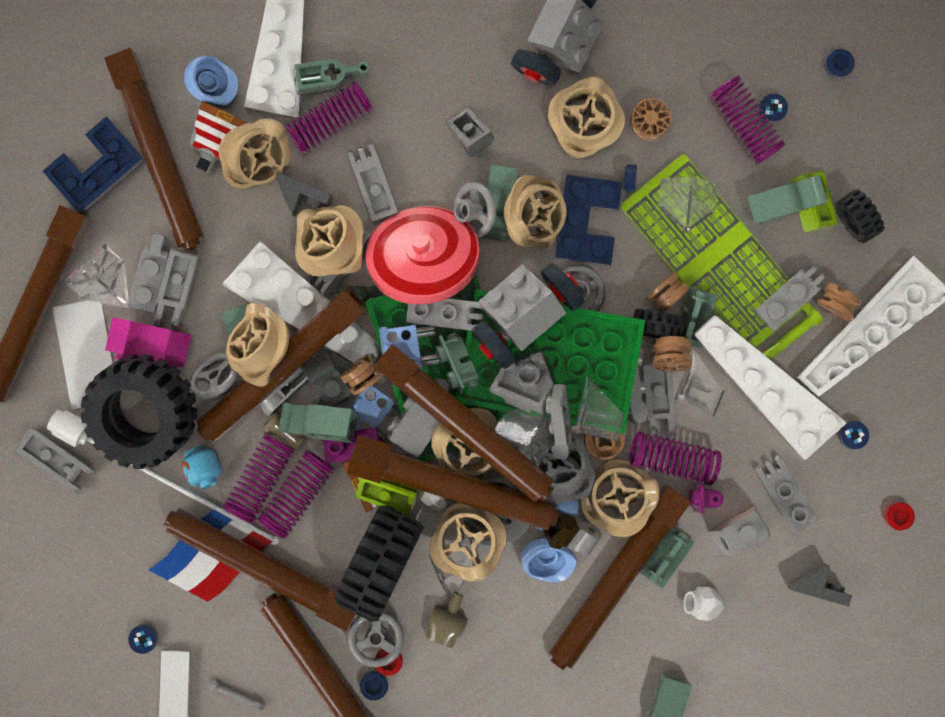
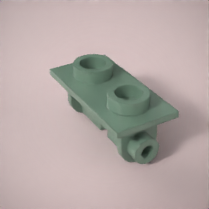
[682,287,717,349]
[435,333,479,396]
[640,527,695,589]

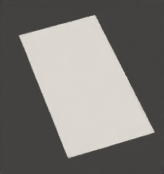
[52,298,113,410]

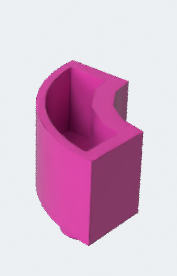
[105,317,191,369]

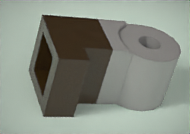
[543,512,602,555]

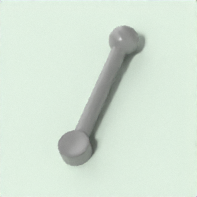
[209,680,265,711]

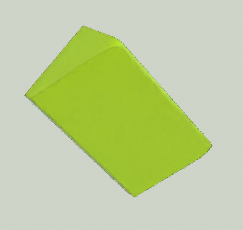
[791,170,838,232]
[355,478,418,516]

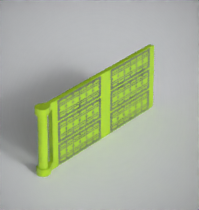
[620,154,824,360]

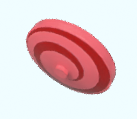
[366,206,480,304]

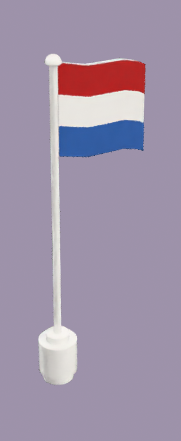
[47,409,279,602]

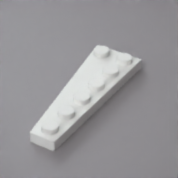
[244,0,305,120]
[223,242,382,364]
[796,256,945,397]
[693,316,846,460]

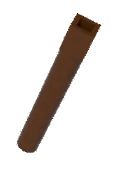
[104,48,204,251]
[0,205,92,403]
[197,285,367,442]
[373,344,554,502]
[347,435,560,530]
[549,485,691,670]
[163,508,355,631]
[259,593,369,717]

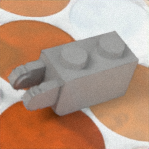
[387,378,449,458]

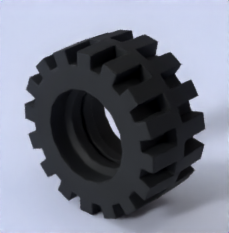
[835,189,885,244]
[633,309,685,338]

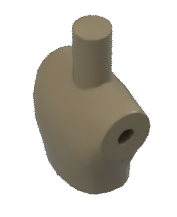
[426,592,468,648]

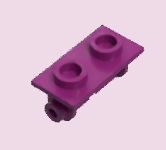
[323,427,383,464]
[689,483,724,514]

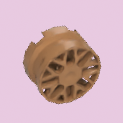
[630,98,671,141]
[646,272,690,312]
[816,283,863,322]
[652,336,692,372]
[339,353,382,396]
[584,427,625,460]

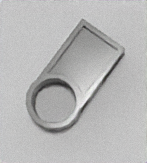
[259,368,309,416]

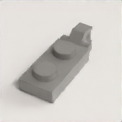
[128,233,170,314]

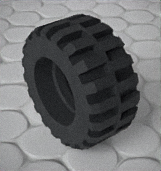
[81,354,198,469]
[334,505,424,622]

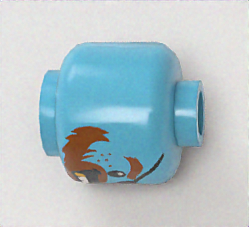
[181,445,222,489]

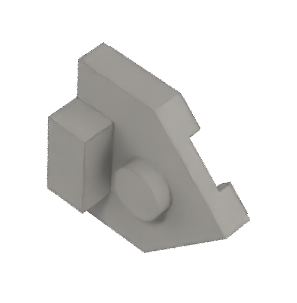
[490,351,554,414]

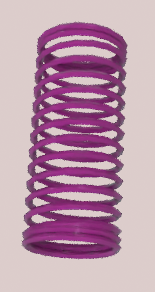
[710,75,786,164]
[284,81,374,155]
[629,431,722,486]
[222,433,296,524]
[257,450,335,539]

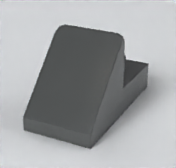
[446,107,495,157]
[276,172,333,217]
[302,347,353,407]
[789,564,852,607]

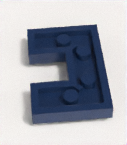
[42,117,144,215]
[555,175,622,266]

